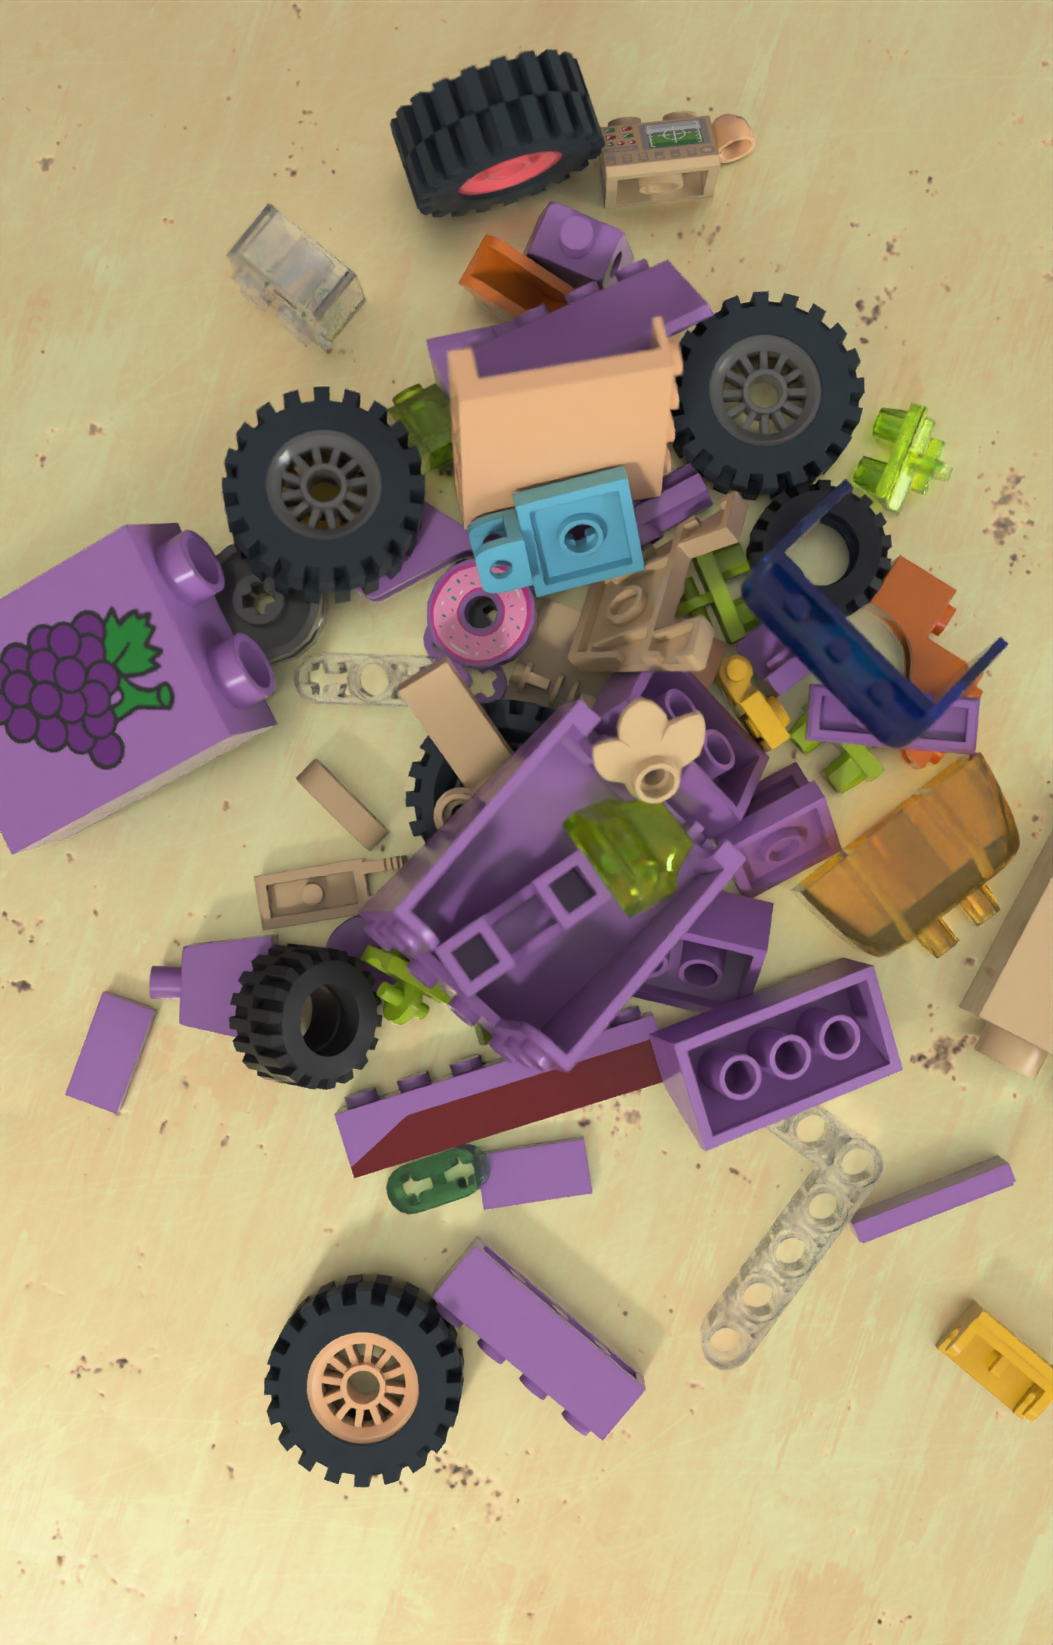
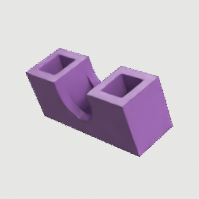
[434,849,614,998]

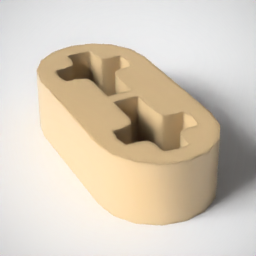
[296,758,389,851]

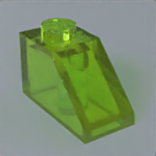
[388,383,453,475]

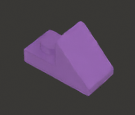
[736,614,825,698]

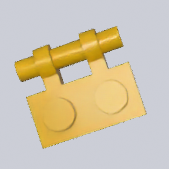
[715,655,791,753]

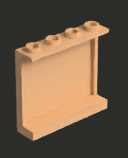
[447,316,682,530]

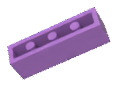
[432,1236,646,1441]

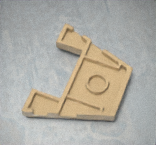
[567,491,748,672]

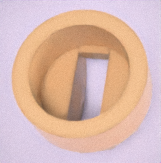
[712,114,756,163]

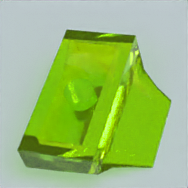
[562,798,693,918]

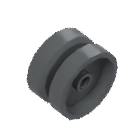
[214,544,328,666]

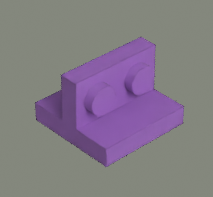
[712,762,842,898]

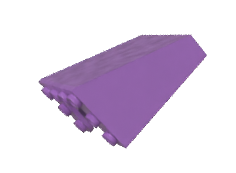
[358,699,747,1072]

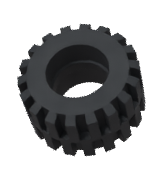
[746,479,892,626]
[229,944,382,1090]

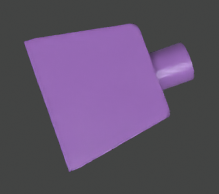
[523,201,634,290]
[149,934,279,1037]

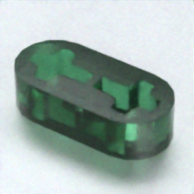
[386,1143,491,1214]

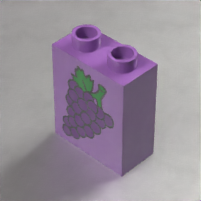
[0,523,278,855]

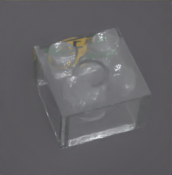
[226,203,366,351]

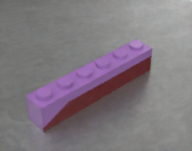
[334,1005,663,1178]

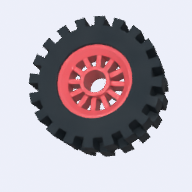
[390,49,605,218]

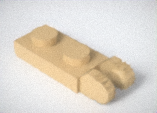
[254,855,408,931]

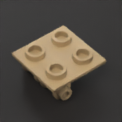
[503,597,612,710]

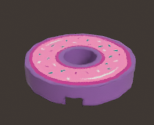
[427,558,538,669]

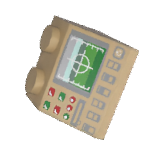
[599,110,721,209]

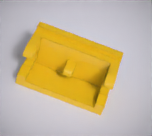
[935,1299,1053,1422]

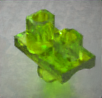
[853,402,953,515]

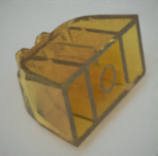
[790,752,1020,958]

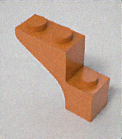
[458,234,650,352]
[863,555,984,769]

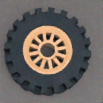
[264,1274,464,1487]

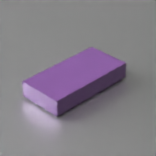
[65,991,157,1114]
[475,1136,592,1210]

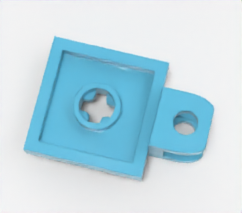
[467,466,645,597]

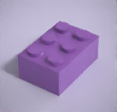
[591,671,770,840]

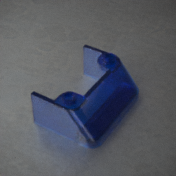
[741,479,1009,748]

